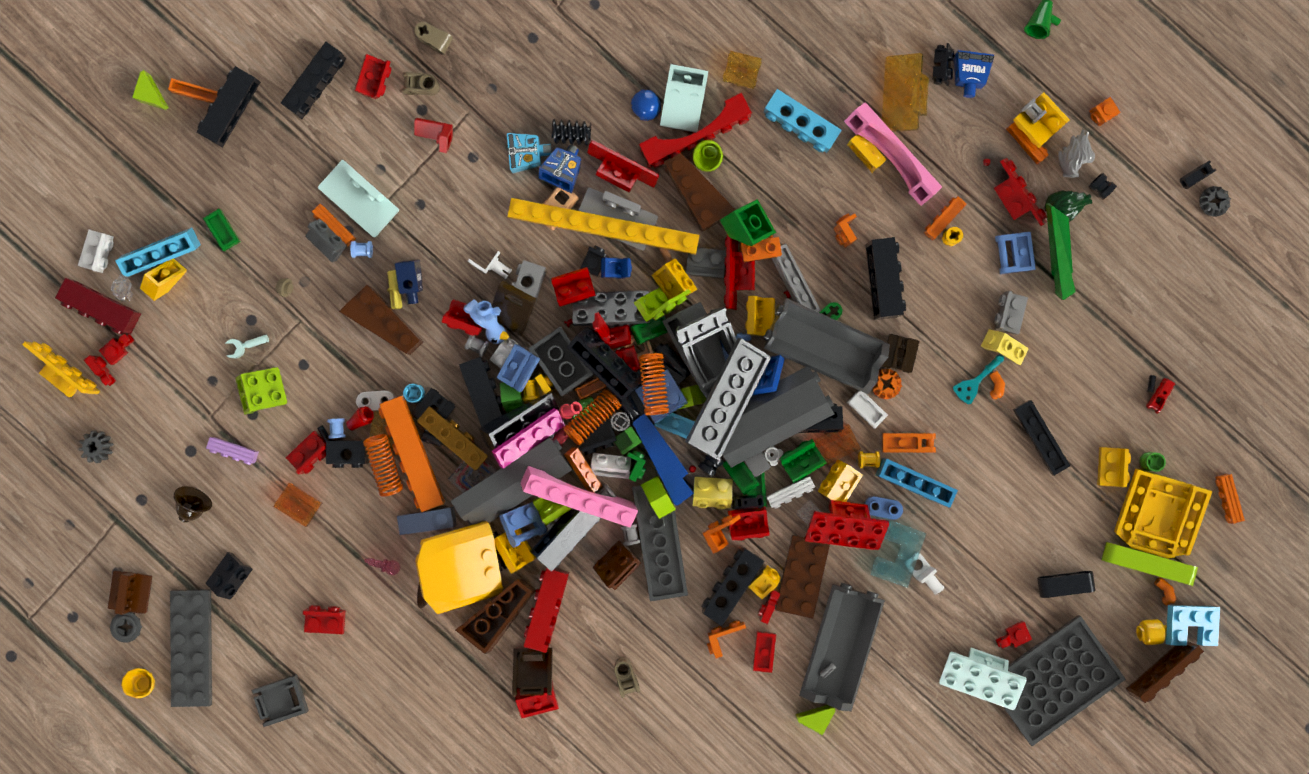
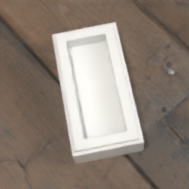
[846,390,888,429]

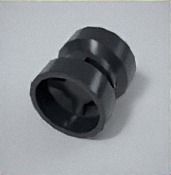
[1089,173,1117,200]
[698,455,724,477]

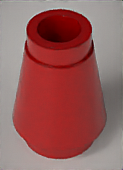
[346,406,374,431]

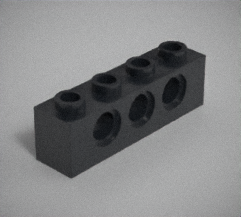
[701,547,765,626]

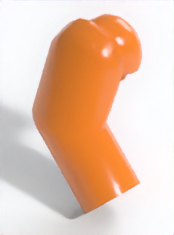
[989,370,1005,400]
[1154,577,1176,606]

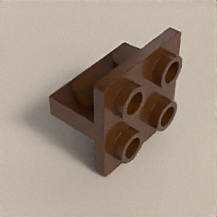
[593,541,642,590]
[108,570,152,615]

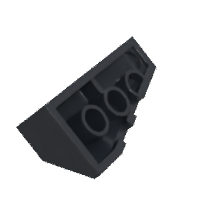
[478,393,559,452]

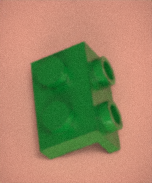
[780,439,826,483]
[627,450,646,482]

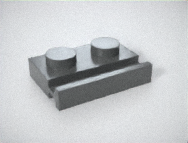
[686,247,727,279]

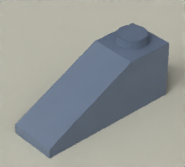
[397,507,457,535]

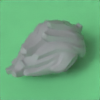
[1058,130,1095,178]

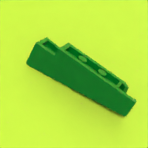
[1046,203,1076,300]

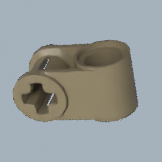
[415,22,453,55]
[401,72,440,96]
[614,657,640,698]

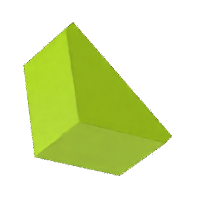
[132,70,169,110]
[678,385,706,410]
[641,476,676,519]
[795,705,836,735]

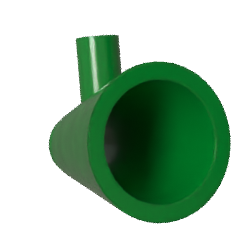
[1024,0,1061,39]

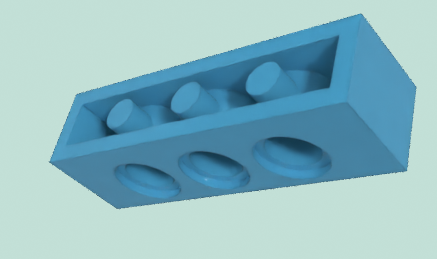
[875,458,958,508]

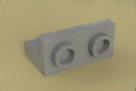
[994,291,1028,335]

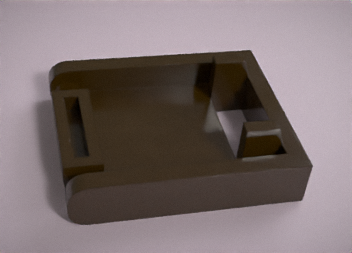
[492,281,536,336]
[512,648,553,696]

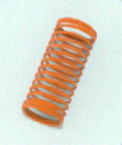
[639,353,669,415]
[563,389,621,445]
[363,434,403,497]

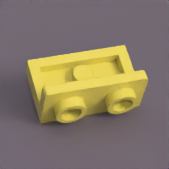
[693,477,733,509]

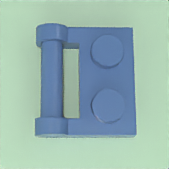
[995,232,1036,275]
[499,502,547,547]

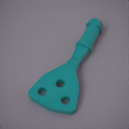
[953,354,1004,404]

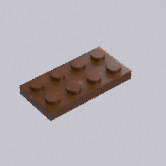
[775,535,830,619]
[1125,641,1204,703]

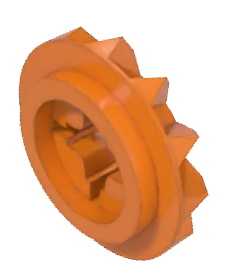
[872,369,902,399]

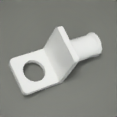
[467,251,512,279]
[904,552,944,595]

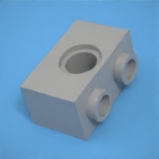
[511,260,547,304]

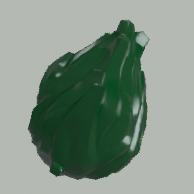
[1044,190,1092,222]

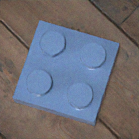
[635,369,688,423]

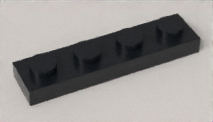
[1013,400,1070,476]

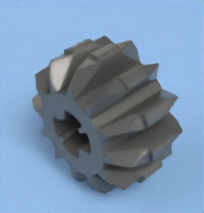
[77,431,114,463]

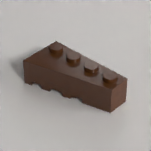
[664,153,736,232]
[339,285,424,355]
[455,579,536,654]

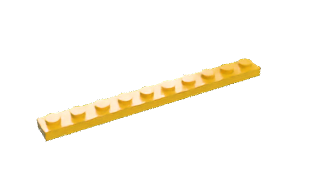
[507,198,700,255]

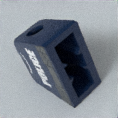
[395,260,423,304]

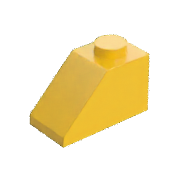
[140,259,187,301]

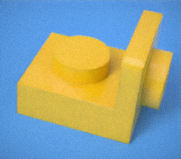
[748,565,781,600]

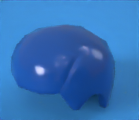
[631,90,661,121]

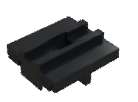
[411,388,456,419]

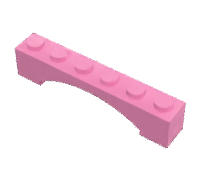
[844,102,942,206]
[520,466,638,528]

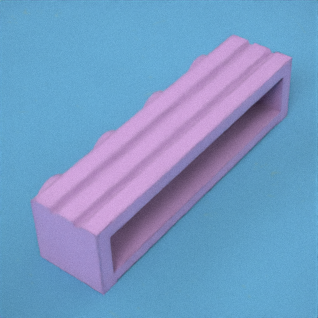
[206,437,259,465]

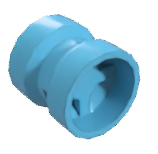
[403,384,426,403]

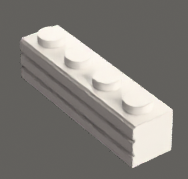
[766,476,815,509]

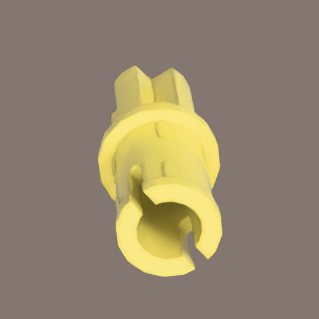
[387,270,402,309]

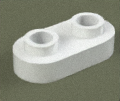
[356,391,396,411]

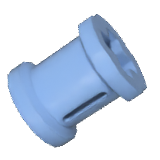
[350,241,373,258]
[327,418,346,439]

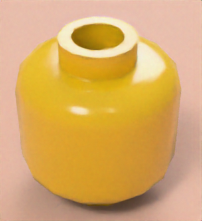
[1136,619,1167,645]

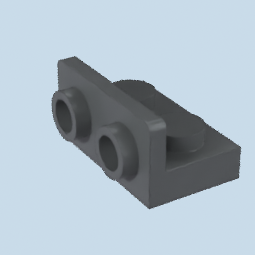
[305,219,347,263]

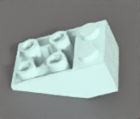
[660,64,708,133]

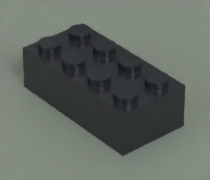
[865,237,906,320]

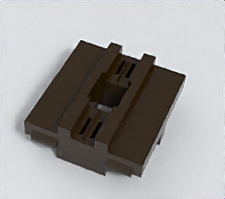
[882,334,920,373]

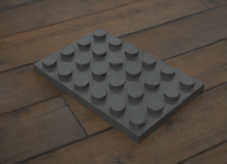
[1003,615,1126,746]

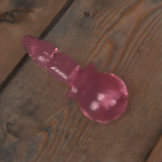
[364,558,400,576]

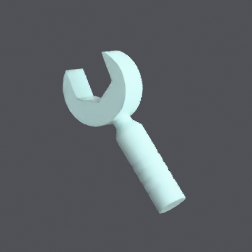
[225,334,269,359]

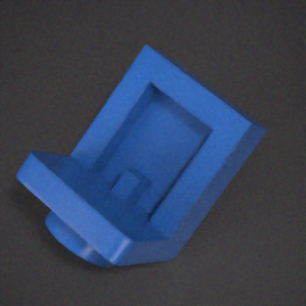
[601,258,632,279]

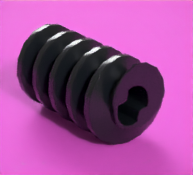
[552,119,591,146]

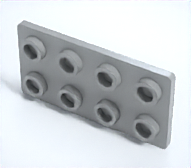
[578,188,658,251]

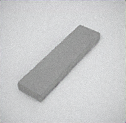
[772,243,821,312]

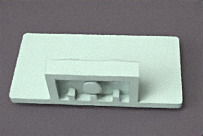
[318,160,399,238]
[939,648,1026,710]

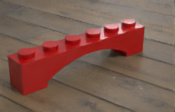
[639,92,752,168]

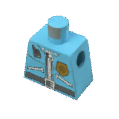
[507,133,552,173]

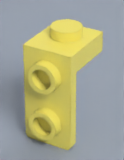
[981,329,1028,365]

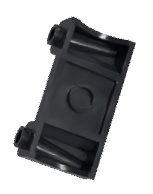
[611,343,691,422]

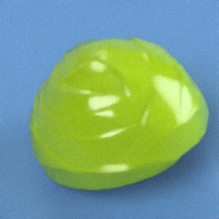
[692,140,723,172]

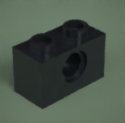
[326,441,369,468]

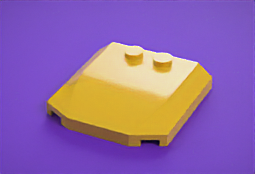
[1114,468,1213,559]
[415,521,503,614]

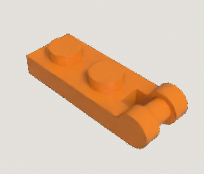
[882,433,936,453]

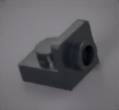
[580,245,607,277]

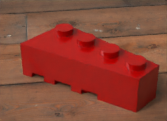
[523,568,570,653]

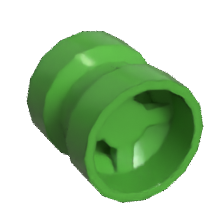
[1139,452,1166,472]

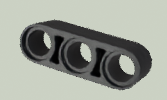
[1037,571,1096,598]

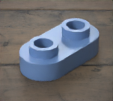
[864,496,903,520]

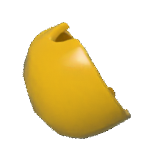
[121,668,155,699]

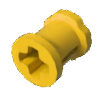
[942,227,963,246]
[523,380,540,402]
[858,451,880,468]

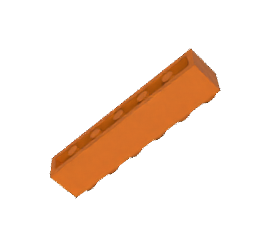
[378,395,445,512]

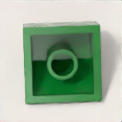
[720,199,776,246]

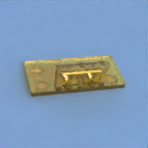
[882,53,929,132]

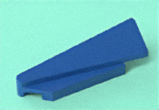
[633,414,694,506]

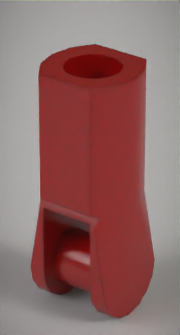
[1146,378,1175,414]

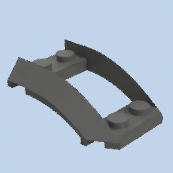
[675,307,737,395]

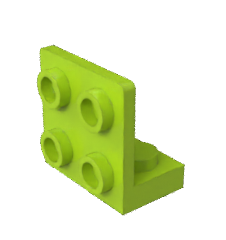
[634,287,691,322]
[235,367,287,415]

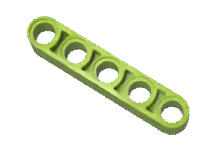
[1101,542,1198,586]

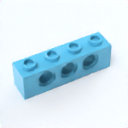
[763,89,842,153]
[115,228,201,278]

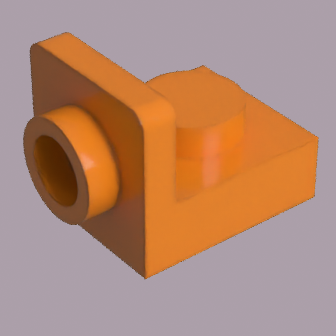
[1089,97,1121,126]

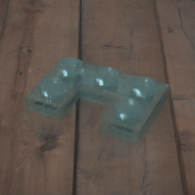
[870,520,926,588]

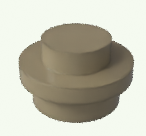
[276,278,294,297]

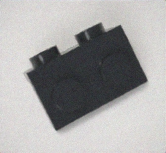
[575,419,617,455]
[206,552,253,600]

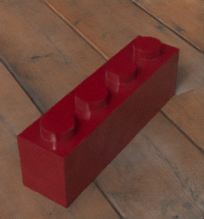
[55,278,141,335]

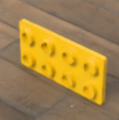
[22,341,100,397]

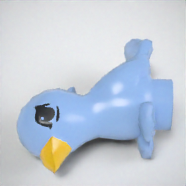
[463,299,509,344]

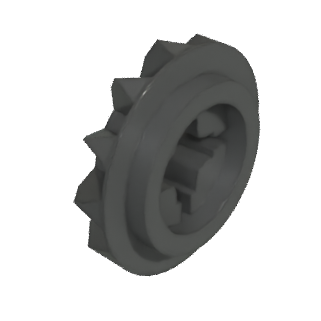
[1199,186,1231,217]
[110,612,143,643]

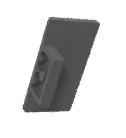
[573,290,650,337]

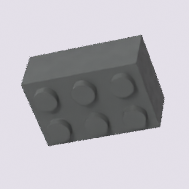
[529,326,594,396]

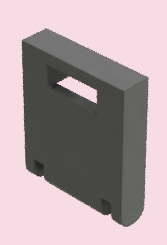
[251,674,309,727]

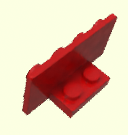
[805,500,889,550]

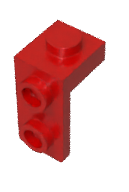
[593,312,631,349]

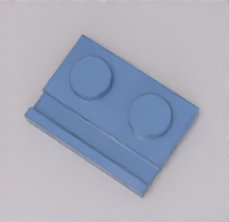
[497,344,540,392]

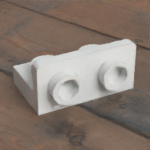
[78,230,114,273]

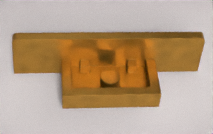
[417,406,488,470]

